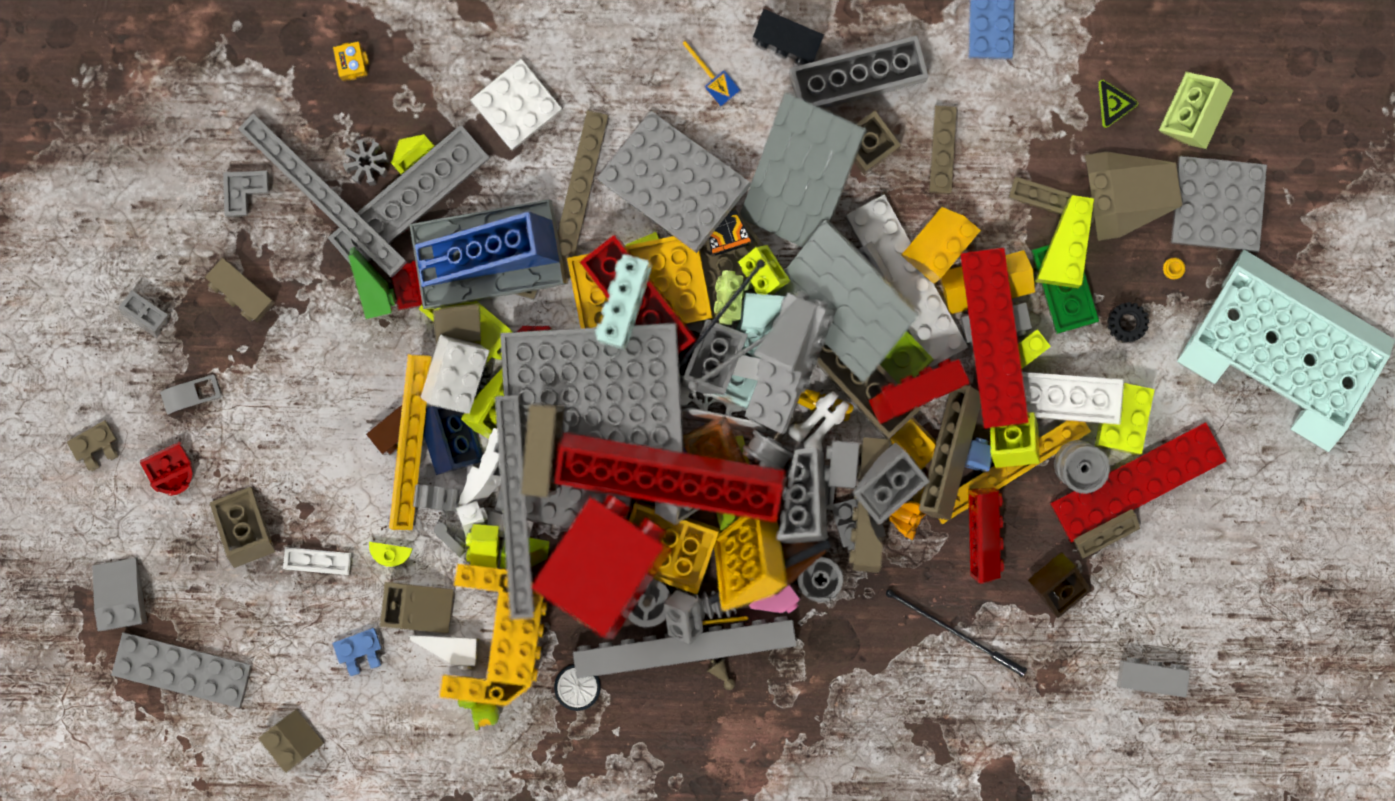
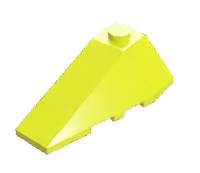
[461,368,504,439]

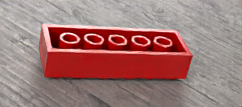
[580,235,697,355]

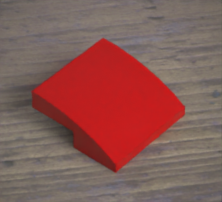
[391,261,423,311]

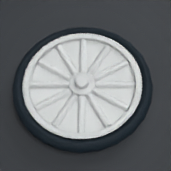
[554,664,601,711]

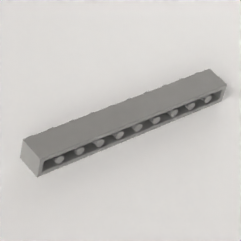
[573,616,796,679]

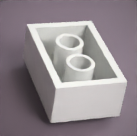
[421,335,489,414]

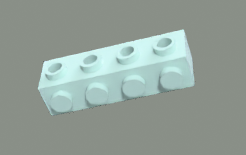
[595,254,652,350]

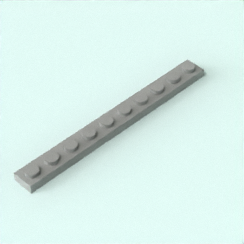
[238,113,407,278]
[495,395,534,620]

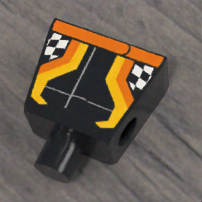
[709,210,752,257]

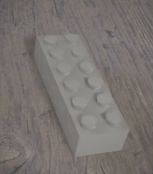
[789,35,928,109]

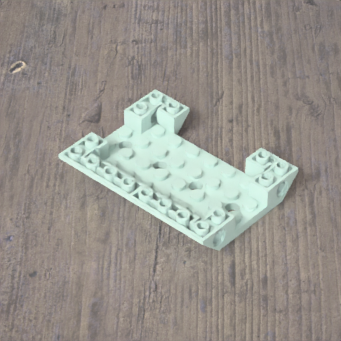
[1177,250,1395,452]

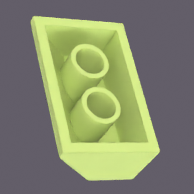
[1159,72,1233,149]

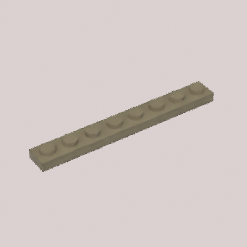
[557,110,609,285]

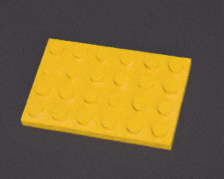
[567,236,713,329]

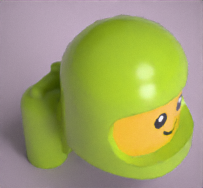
[458,700,499,731]

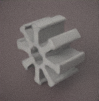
[343,140,389,186]
[413,485,460,512]

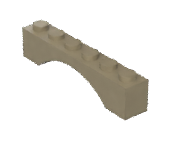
[849,437,890,573]

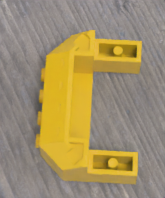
[439,563,547,706]

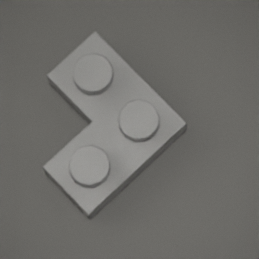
[223,171,269,217]

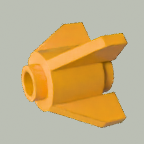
[889,501,926,540]

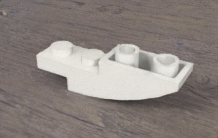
[457,428,500,507]

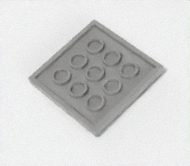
[1171,156,1267,252]

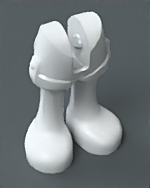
[787,391,849,451]

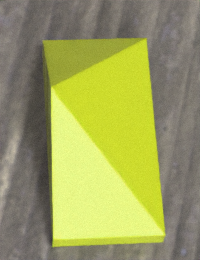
[391,134,434,175]

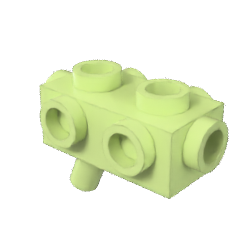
[714,270,753,325]

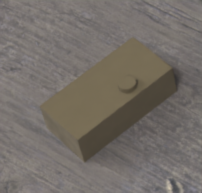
[521,403,565,497]

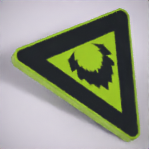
[1098,80,1138,128]

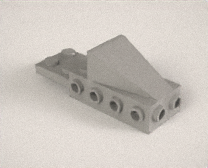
[745,291,836,434]

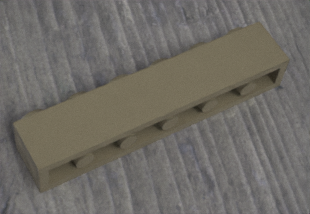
[919,386,981,520]

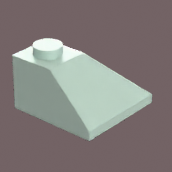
[740,293,785,338]

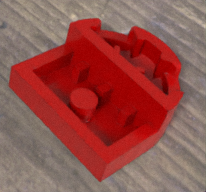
[140,441,193,496]

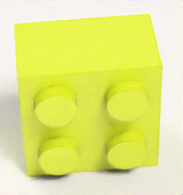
[990,412,1040,468]

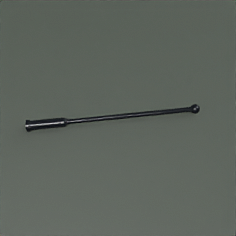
[679,260,766,372]
[886,589,1027,678]

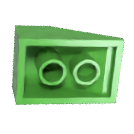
[348,247,396,319]

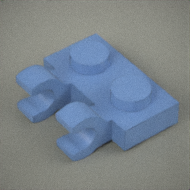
[332,628,382,676]

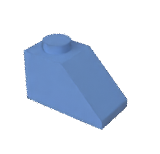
[965,438,992,472]

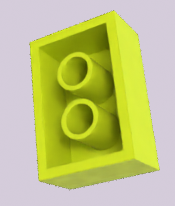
[1094,383,1155,455]

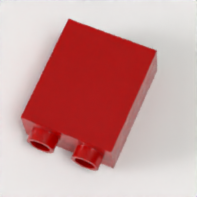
[531,493,672,639]

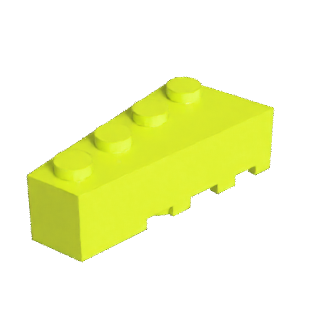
[1034,195,1094,288]

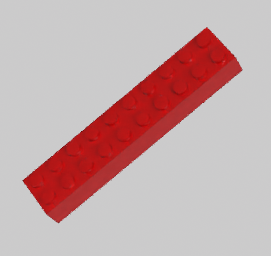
[555,432,785,522]

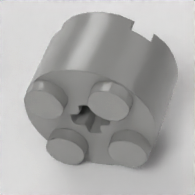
[798,557,843,602]

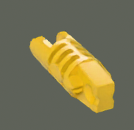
[797,389,854,421]

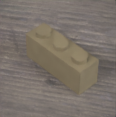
[205,258,275,322]

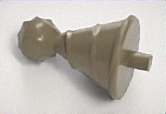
[707,658,735,690]

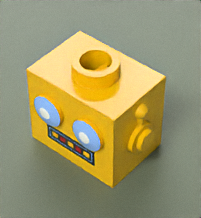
[333,42,369,81]

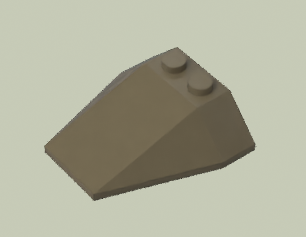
[1085,152,1182,241]

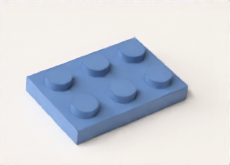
[968,0,1014,59]

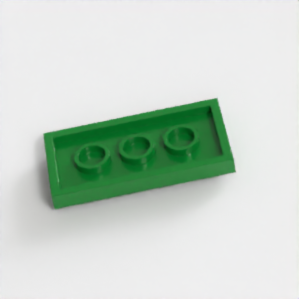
[1031,245,1099,334]

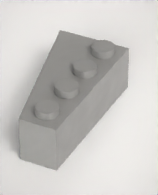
[777,448,827,544]

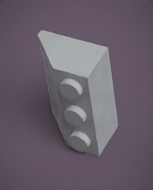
[682,319,748,395]

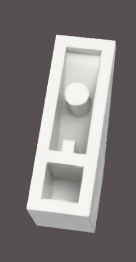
[410,635,478,670]

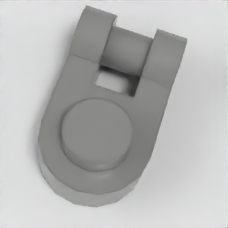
[434,523,466,557]

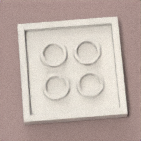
[470,59,562,151]

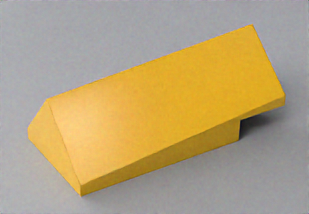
[940,250,1035,315]

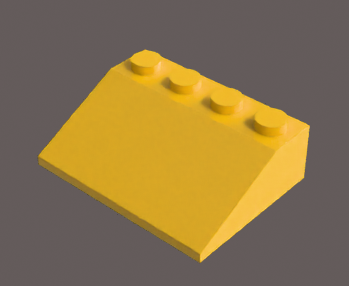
[629,500,720,594]
[714,516,787,611]

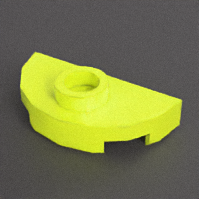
[369,542,413,567]

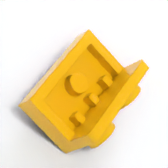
[890,417,937,470]

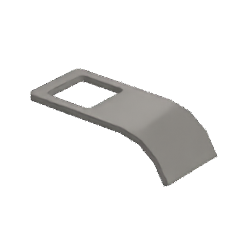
[160,375,221,415]

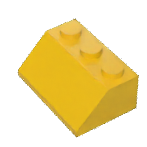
[901,207,981,284]

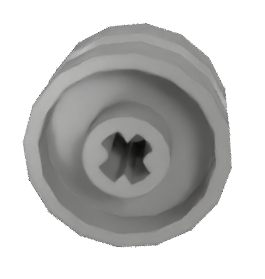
[1054,439,1110,494]

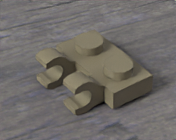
[67,420,119,472]

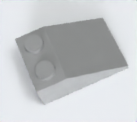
[853,443,930,525]
[92,558,148,631]

